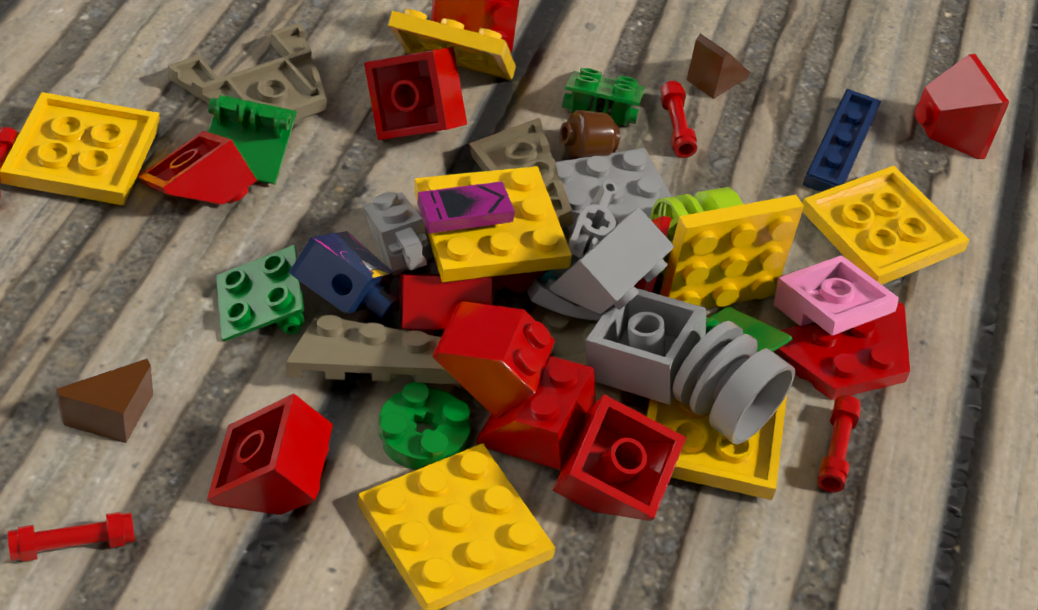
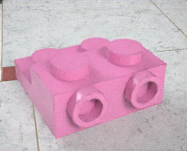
[773,255,899,335]

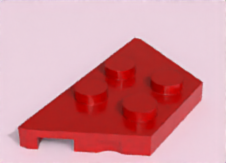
[775,302,910,400]

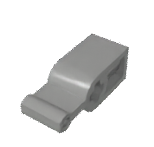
[552,179,618,278]

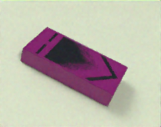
[417,181,515,234]

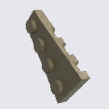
[469,117,574,228]
[286,314,460,384]

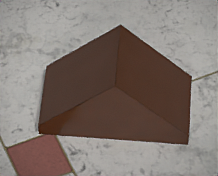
[686,33,750,99]
[56,359,153,443]

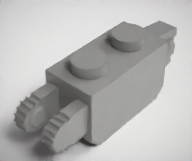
[363,192,434,276]

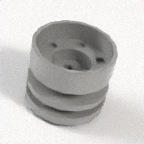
[672,320,795,445]

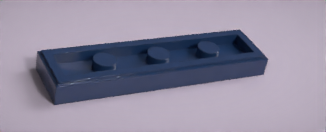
[803,89,881,192]

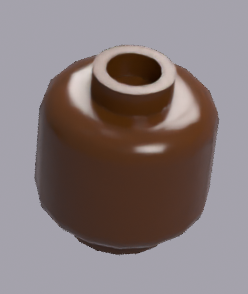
[559,110,620,159]

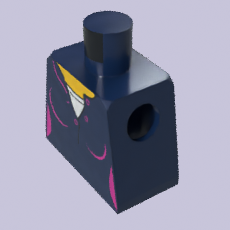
[288,231,399,320]

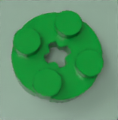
[378,382,470,470]

